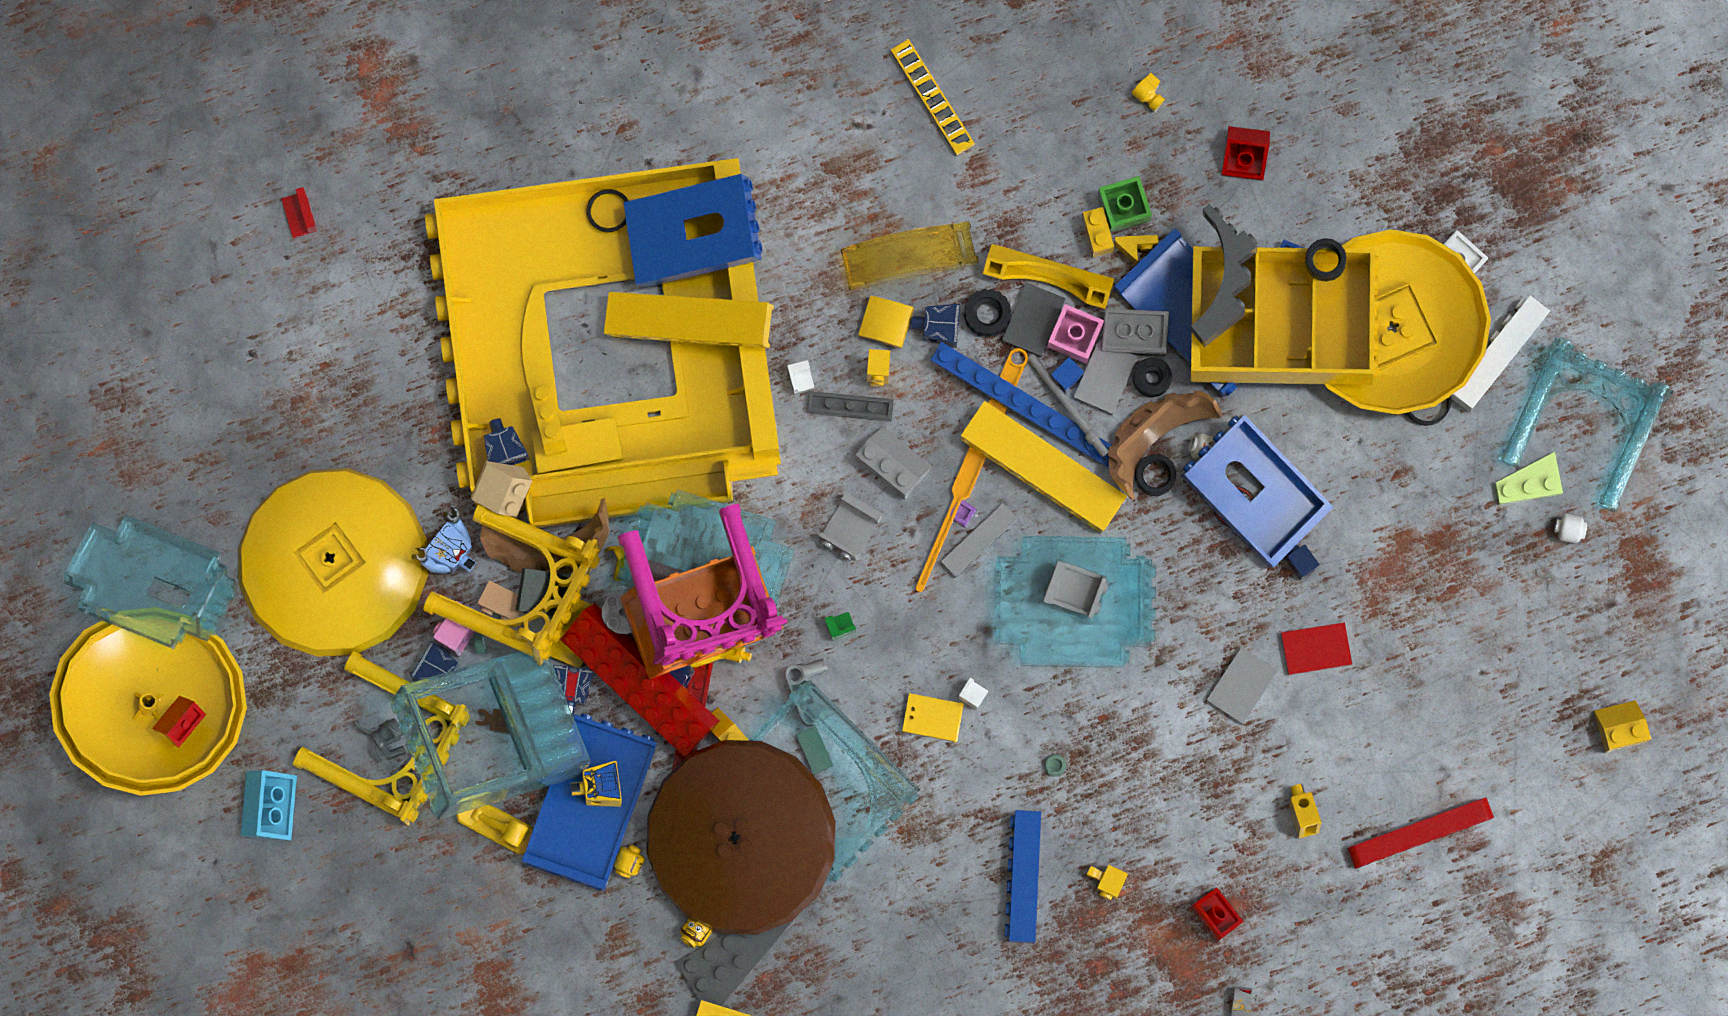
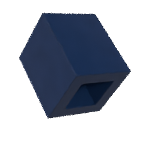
[1285,544,1320,580]

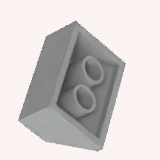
[855,426,932,499]

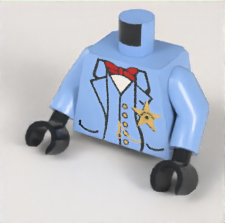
[411,507,476,574]

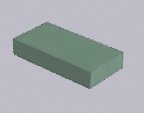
[796,726,833,775]

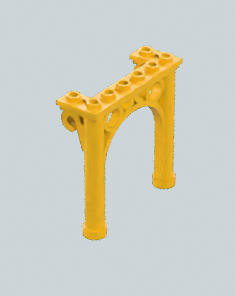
[423,504,601,666]
[293,651,471,826]

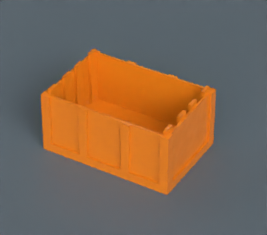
[619,546,783,679]

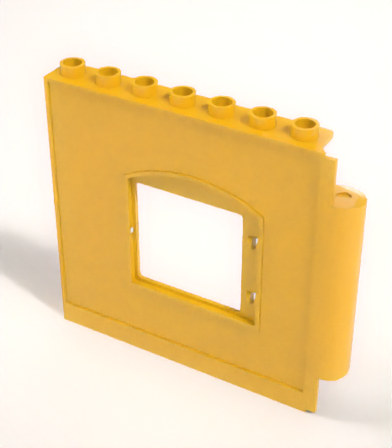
[425,158,781,528]

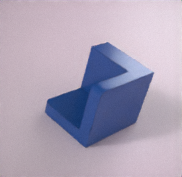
[1052,357,1084,393]

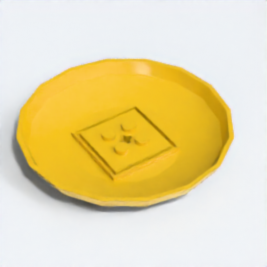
[1325,229,1491,415]
[238,468,428,657]

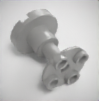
[602,591,635,640]

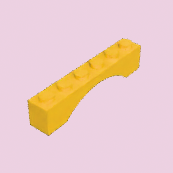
[983,244,1114,309]

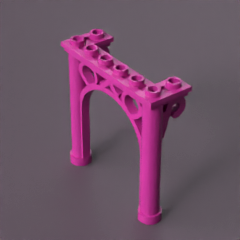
[617,504,788,666]

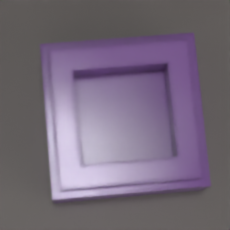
[950,500,977,527]

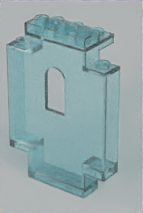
[64,515,237,649]

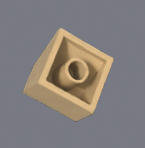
[471,461,532,517]

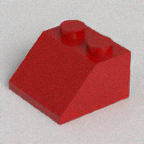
[1222,126,1270,180]

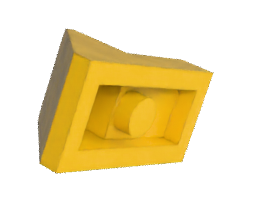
[1114,235,1158,265]

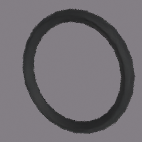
[586,189,629,232]

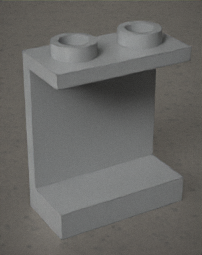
[819,492,882,561]

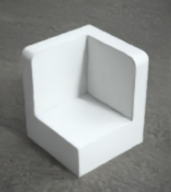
[787,360,814,394]
[958,677,988,710]

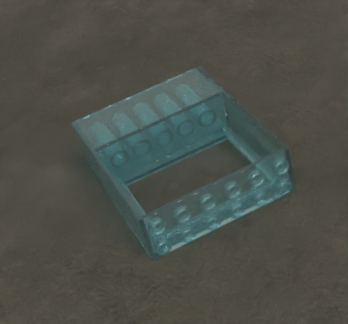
[391,651,591,820]

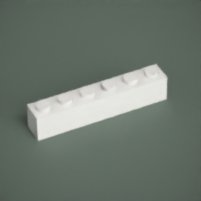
[1451,295,1550,412]

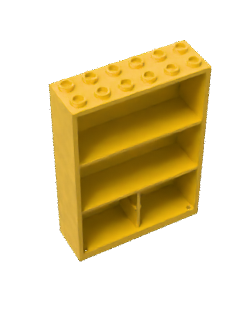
[1191,246,1379,385]

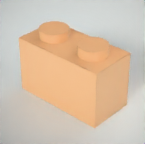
[478,580,524,620]

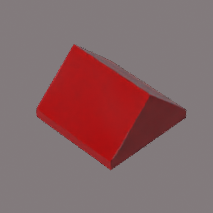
[1190,887,1244,942]

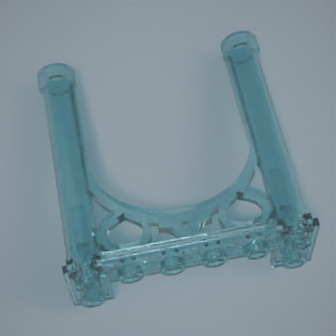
[1499,337,1674,512]

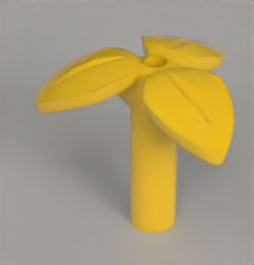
[605,545,626,581]

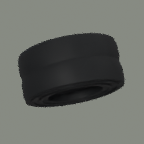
[1133,357,1172,397]

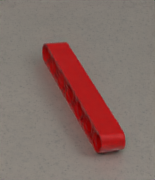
[1347,797,1495,869]

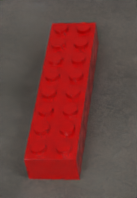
[560,603,720,758]

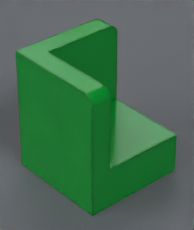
[825,612,856,641]

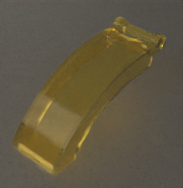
[841,221,979,290]

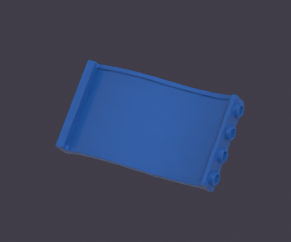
[1113,228,1237,398]
[522,713,657,892]

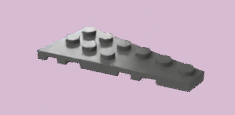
[677,918,796,1006]

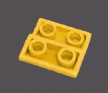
[858,295,914,348]

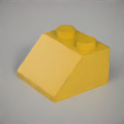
[1594,700,1651,753]

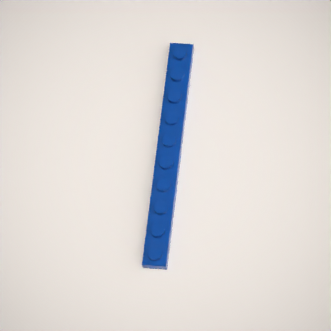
[930,342,1112,469]

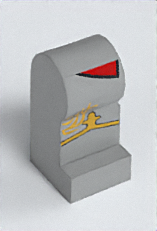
[1230,986,1252,1016]

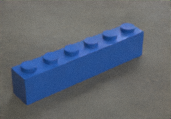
[1005,810,1041,944]

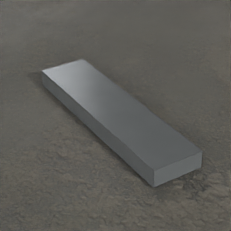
[807,391,894,422]

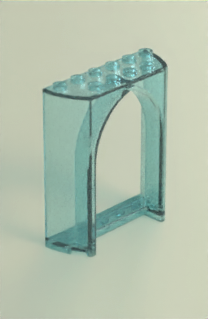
[748,680,920,883]

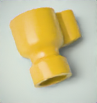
[1131,73,1165,111]

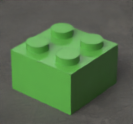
[1097,176,1152,233]

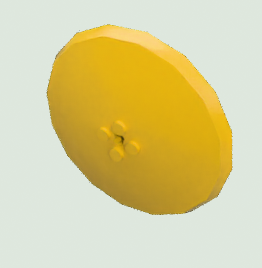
[49,608,247,796]

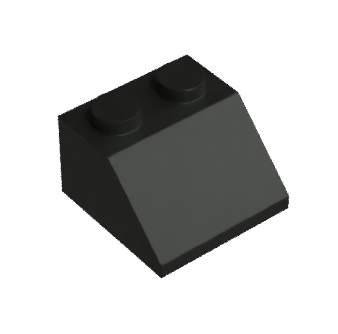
[516,568,568,620]

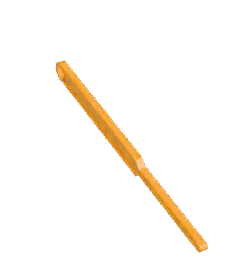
[916,348,1028,593]

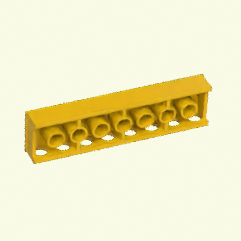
[604,292,774,348]
[960,401,1127,534]

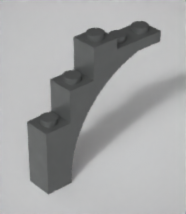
[1191,204,1258,348]

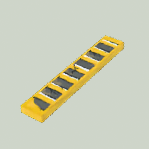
[891,39,975,156]

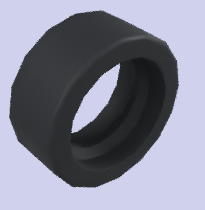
[1305,238,1347,282]
[1135,454,1176,496]

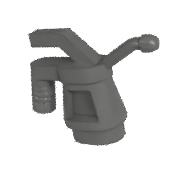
[353,718,406,763]

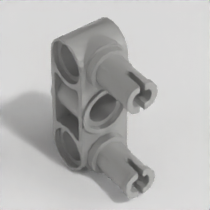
[785,659,843,727]

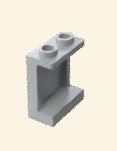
[1043,559,1109,619]

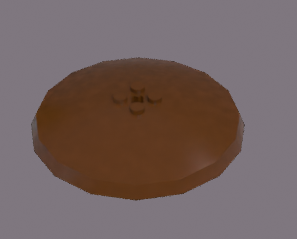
[646,740,836,935]

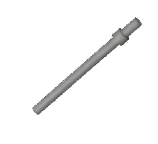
[1028,354,1109,457]

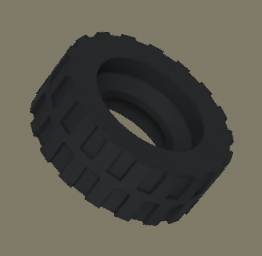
[964,289,1011,338]

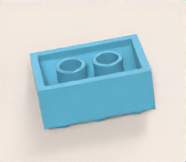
[241,770,297,840]

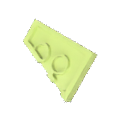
[1495,452,1563,505]

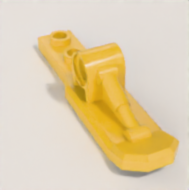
[455,795,534,855]

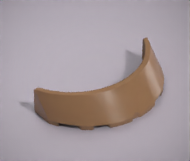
[1108,391,1223,501]
[480,498,610,574]

